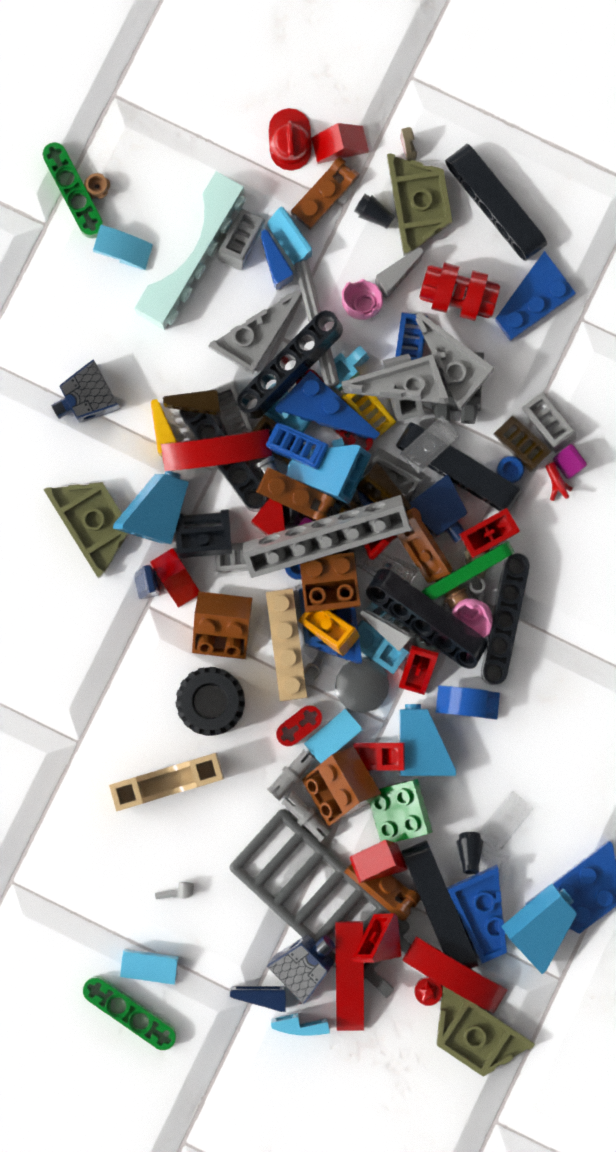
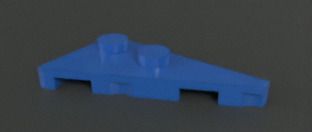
[274,371,380,440]

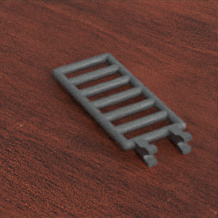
[229,809,411,998]

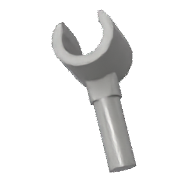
[469,578,487,605]
[304,651,325,680]
[155,882,194,900]

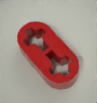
[276,705,322,746]

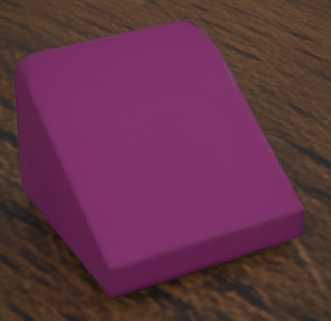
[553,444,587,479]

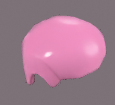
[342,279,383,320]
[452,598,493,638]

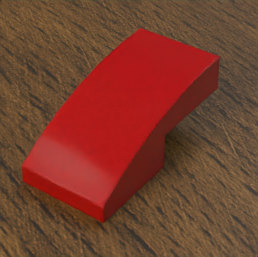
[353,743,405,771]

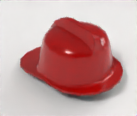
[268,108,312,171]

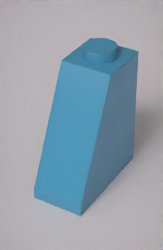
[286,445,372,504]
[113,471,189,545]
[399,704,456,776]
[501,884,577,974]

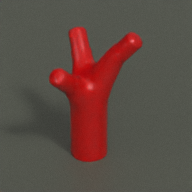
[545,462,573,501]

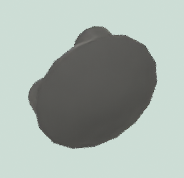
[335,659,389,713]

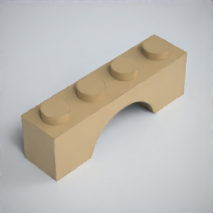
[266,588,307,702]
[109,753,224,812]

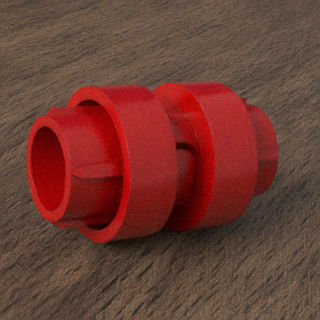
[419,262,500,321]

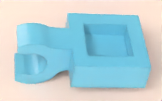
[334,346,370,392]

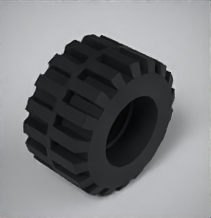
[175,667,245,736]

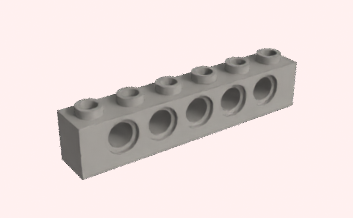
[243,495,411,578]

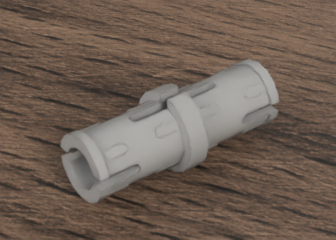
[267,749,316,801]
[281,791,332,842]

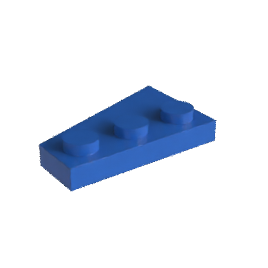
[495,251,576,341]
[447,865,507,964]

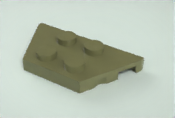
[386,153,452,256]
[43,482,128,579]
[436,986,535,1077]

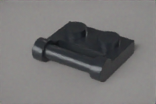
[176,509,232,559]

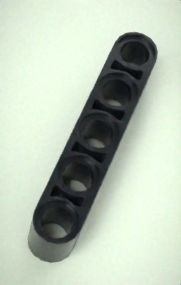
[445,144,547,261]
[237,310,343,419]
[179,410,268,512]
[396,422,522,512]
[481,553,530,685]
[366,568,487,669]
[401,840,479,969]

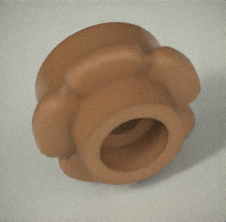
[84,173,111,199]
[444,586,469,610]

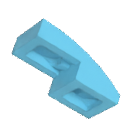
[93,225,153,270]
[358,620,409,674]
[271,1013,330,1036]

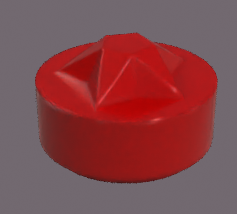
[414,977,442,1006]

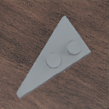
[208,291,301,374]
[416,312,494,410]
[341,354,449,404]

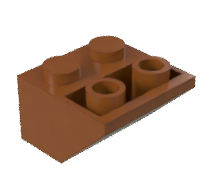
[300,552,361,613]
[192,591,253,659]
[301,746,381,827]

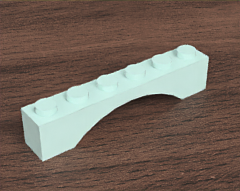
[134,171,246,329]

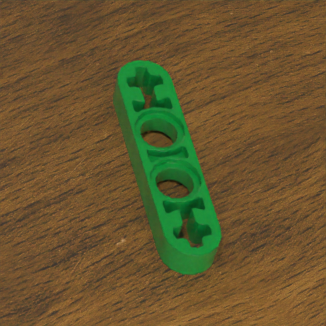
[42,142,103,239]
[421,541,515,600]
[83,976,176,1050]

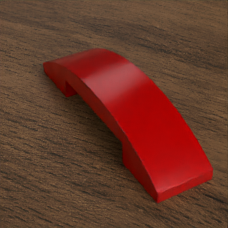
[161,429,272,471]
[335,921,364,1031]
[402,936,508,1013]

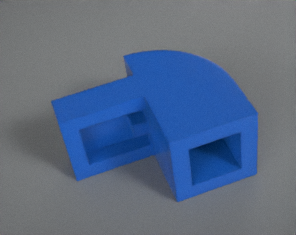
[435,685,500,720]

